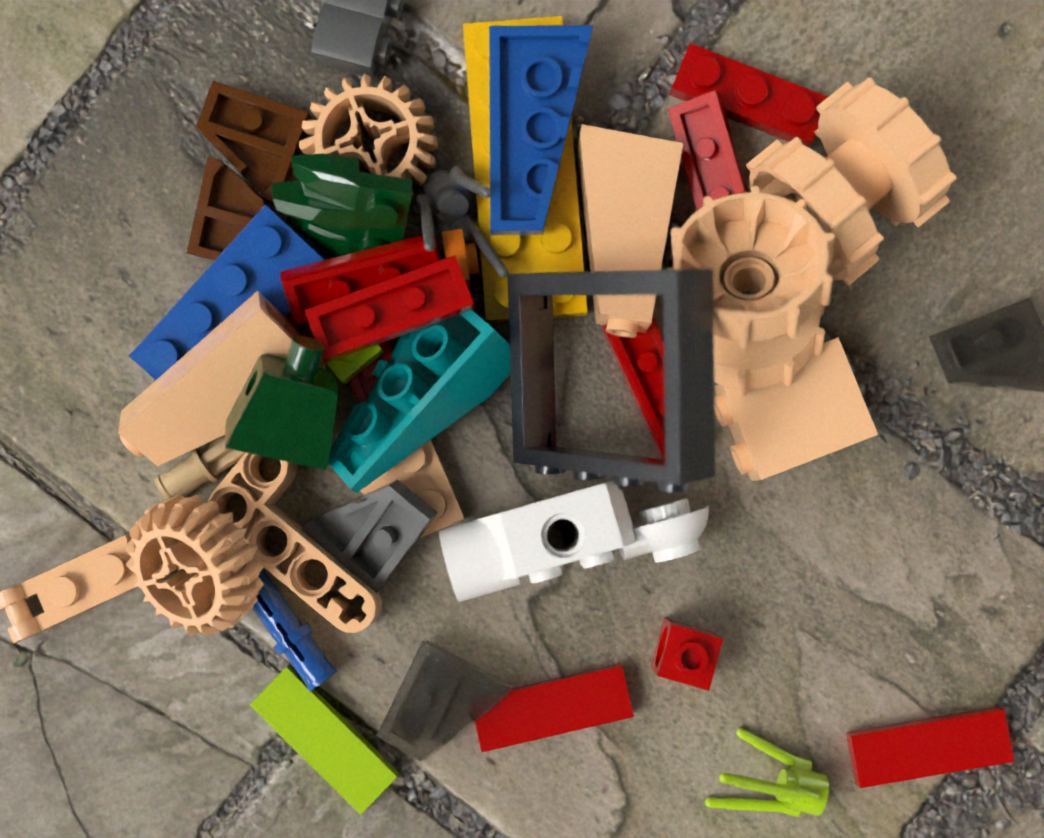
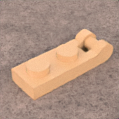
[0,535,138,644]

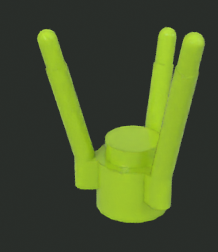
[705,728,829,817]

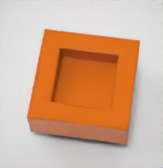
[442,229,480,289]

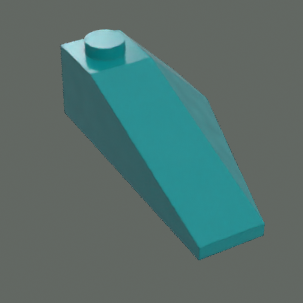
[328,310,511,493]

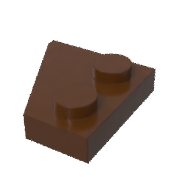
[196,80,312,206]
[187,157,300,261]

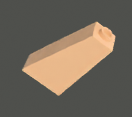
[577,124,683,337]
[118,291,332,466]

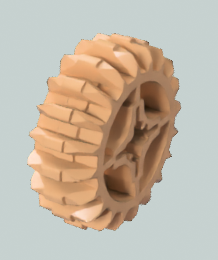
[299,73,438,200]
[125,494,264,637]

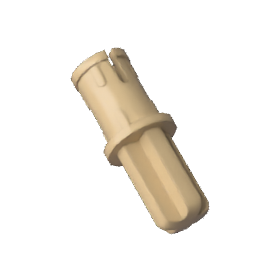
[154,435,245,500]

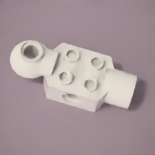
[439,480,709,602]

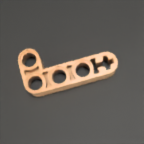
[207,452,382,633]

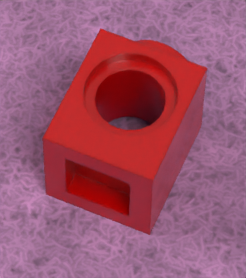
[651,618,723,691]

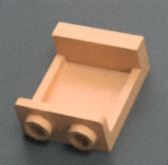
[714,337,878,481]

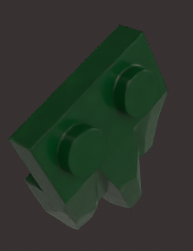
[272,154,412,258]

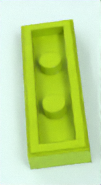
[249,664,399,815]

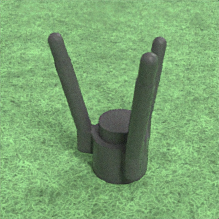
[415,166,509,278]

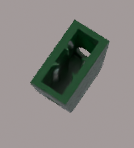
[225,336,338,470]

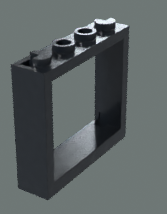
[507,269,715,492]

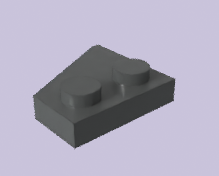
[301,480,438,593]

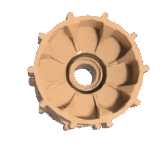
[746,77,957,286]
[667,186,835,396]

